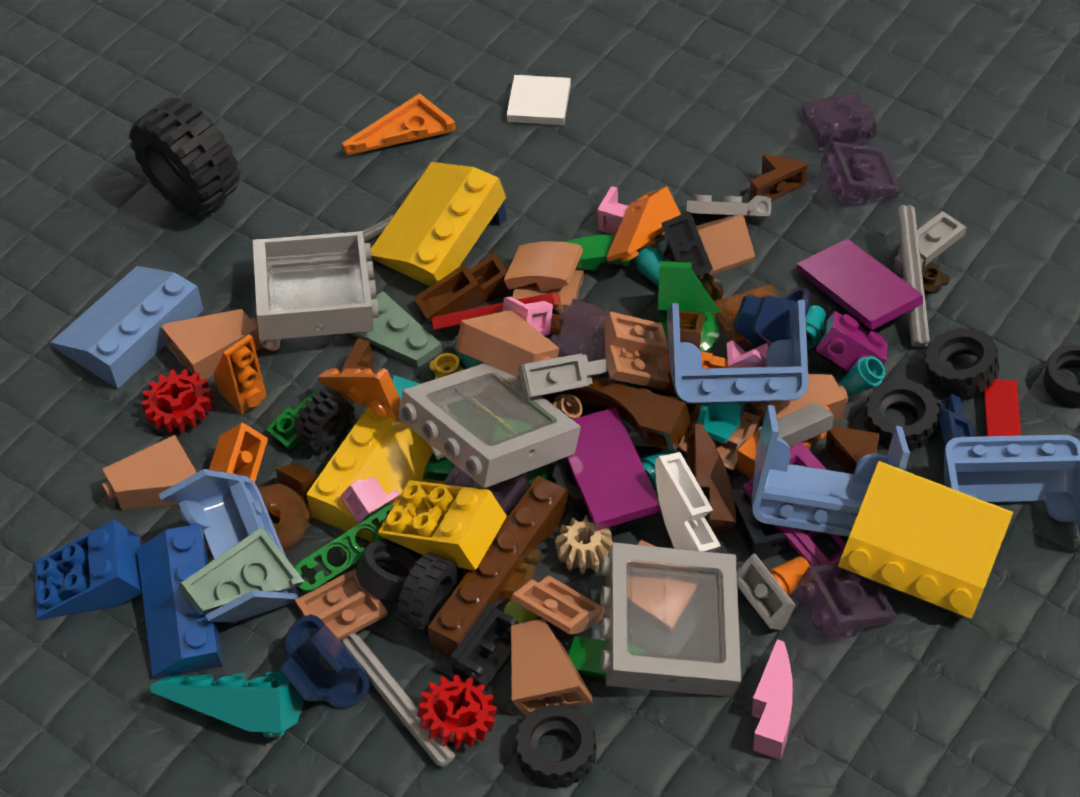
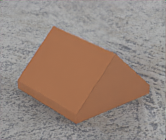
[696,215,755,279]

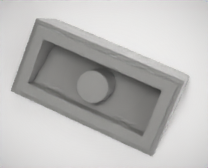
[758,402,834,448]
[737,554,795,630]

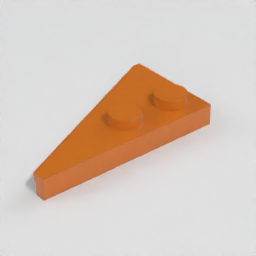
[341,93,456,155]
[318,368,401,422]

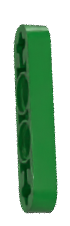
[294,504,395,592]

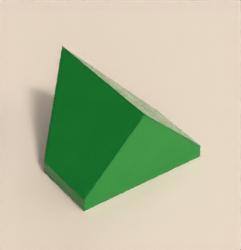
[658,261,721,313]

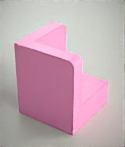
[598,186,628,235]
[503,297,553,336]
[727,340,770,368]
[340,477,400,524]

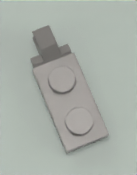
[687,195,771,216]
[893,211,967,276]
[517,353,608,399]

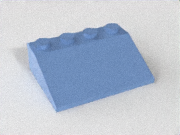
[50,266,204,389]

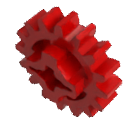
[141,369,213,433]
[417,675,497,749]

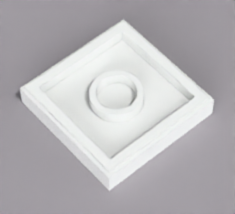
[507,75,571,125]

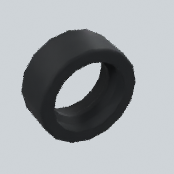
[1043,345,1080,407]
[356,540,421,603]

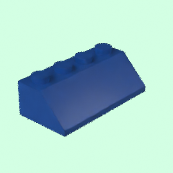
[137,523,223,679]

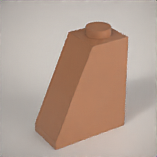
[161,309,263,380]
[455,310,560,378]
[750,374,848,425]
[102,435,197,511]
[511,619,592,716]

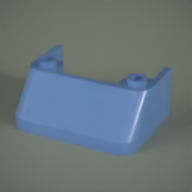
[667,300,808,404]
[752,405,910,537]
[944,435,1080,536]
[159,469,299,622]

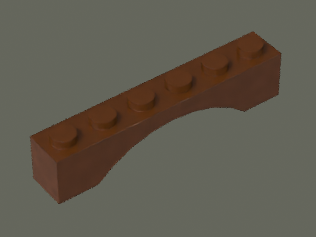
[517,376,691,452]
[428,476,568,659]

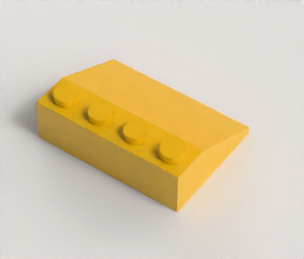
[371,162,506,286]
[306,407,456,542]
[838,461,1013,619]

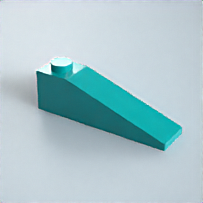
[150,671,305,737]

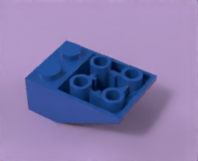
[34,520,142,620]

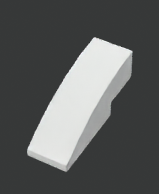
[655,452,721,552]

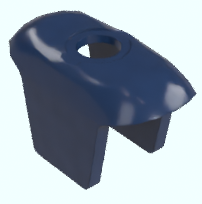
[732,287,810,347]
[280,614,370,709]

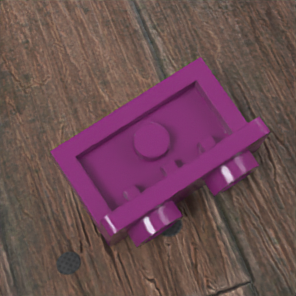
[816,311,888,371]

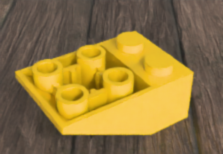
[377,480,507,570]

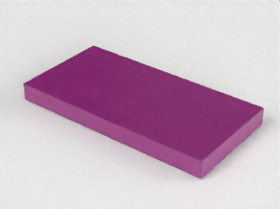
[797,239,923,330]
[565,407,661,531]

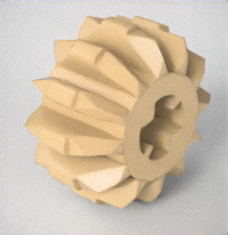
[555,515,614,575]

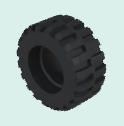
[129,98,240,215]

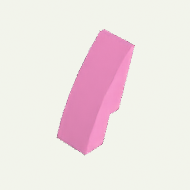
[752,639,792,760]

